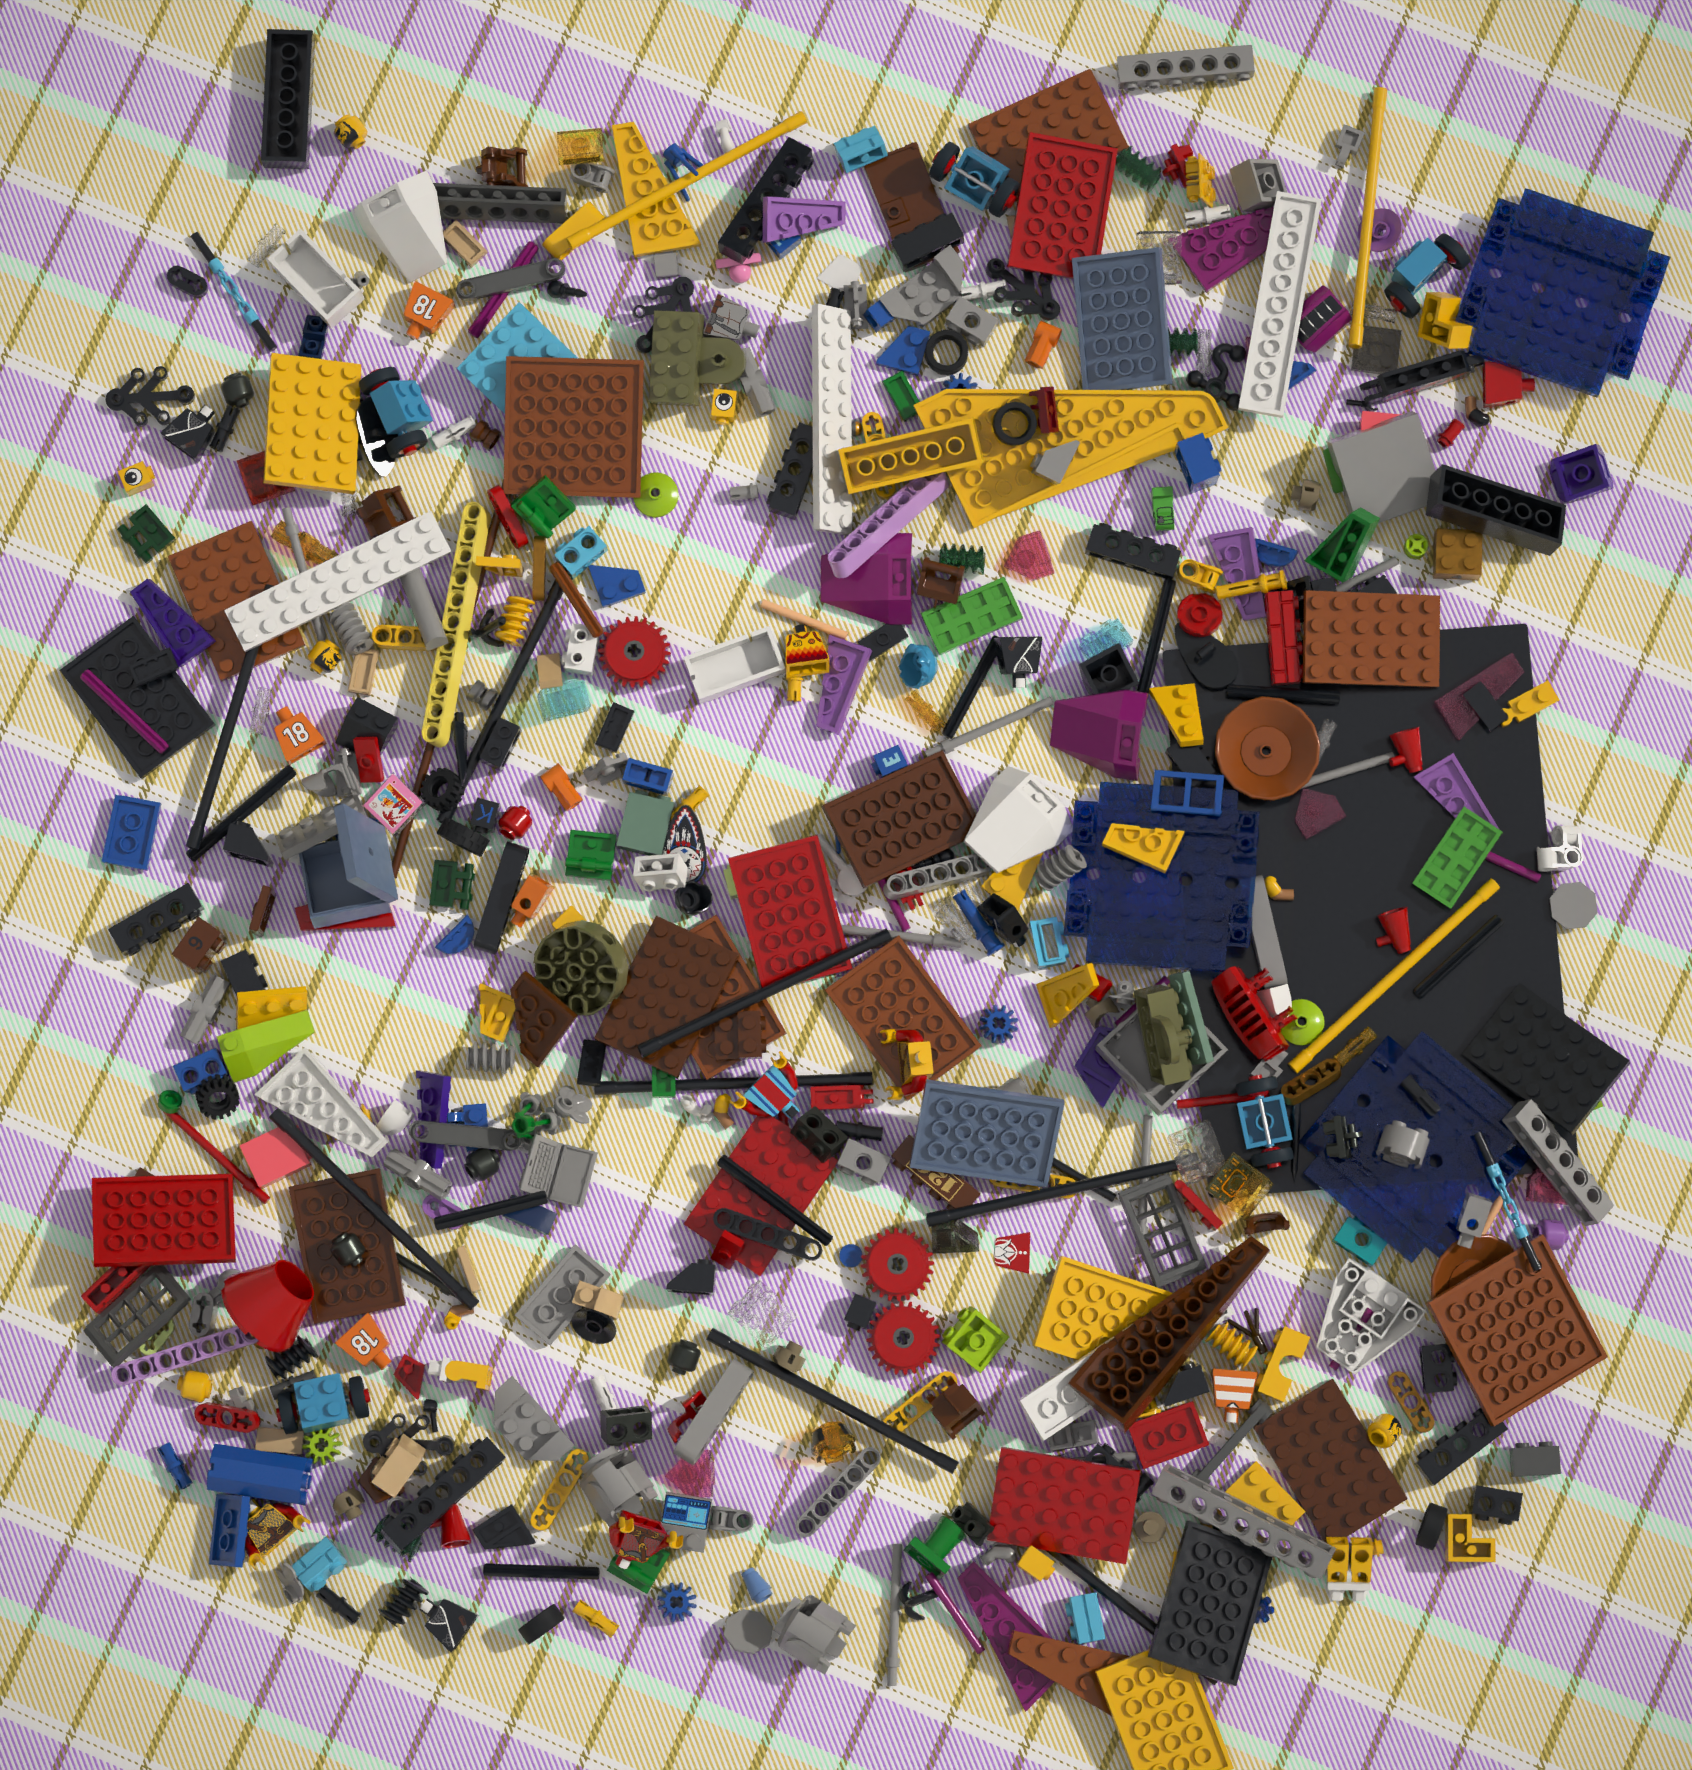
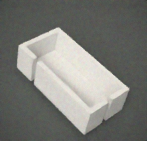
[267,228,365,329]
[683,626,786,704]

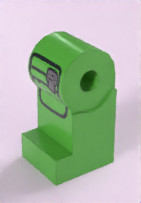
[1151,486,1174,531]

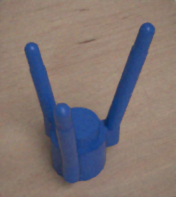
[663,143,703,202]

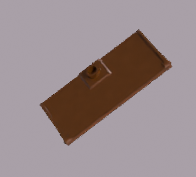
[864,142,960,273]

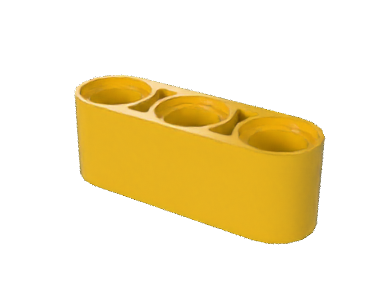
[542,202,605,260]
[372,625,437,652]

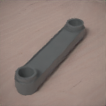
[456,258,565,301]
[409,1120,522,1151]
[1192,1398,1273,1484]

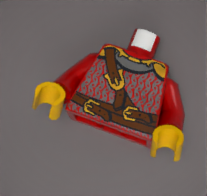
[609,1510,683,1569]

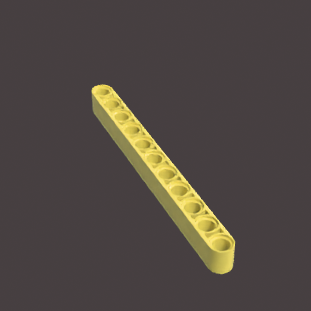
[422,502,491,748]

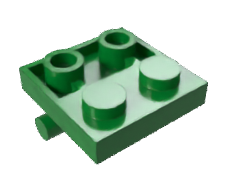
[511,475,576,539]
[565,830,617,881]
[606,1549,671,1594]

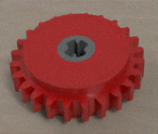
[598,616,671,689]
[861,1228,934,1302]
[866,1301,940,1376]

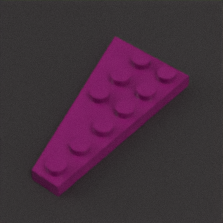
[1167,207,1274,293]
[957,1561,1054,1712]

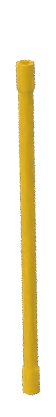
[1348,87,1387,349]
[566,111,807,250]
[1288,878,1500,1073]

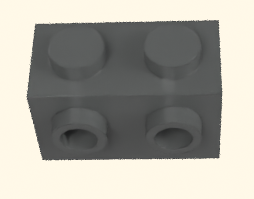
[1509,1441,1561,1477]

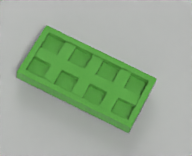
[921,577,1023,656]
[1412,807,1503,909]

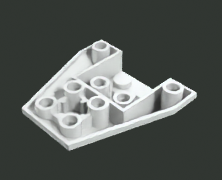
[354,171,448,283]
[964,766,1074,873]
[1316,1258,1427,1374]

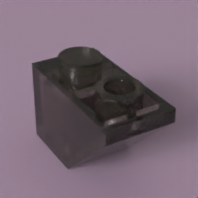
[931,1219,979,1254]

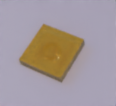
[557,128,604,165]

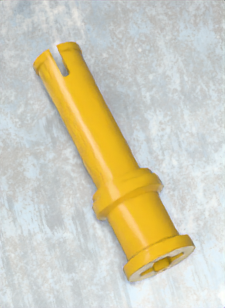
[1216,570,1287,600]

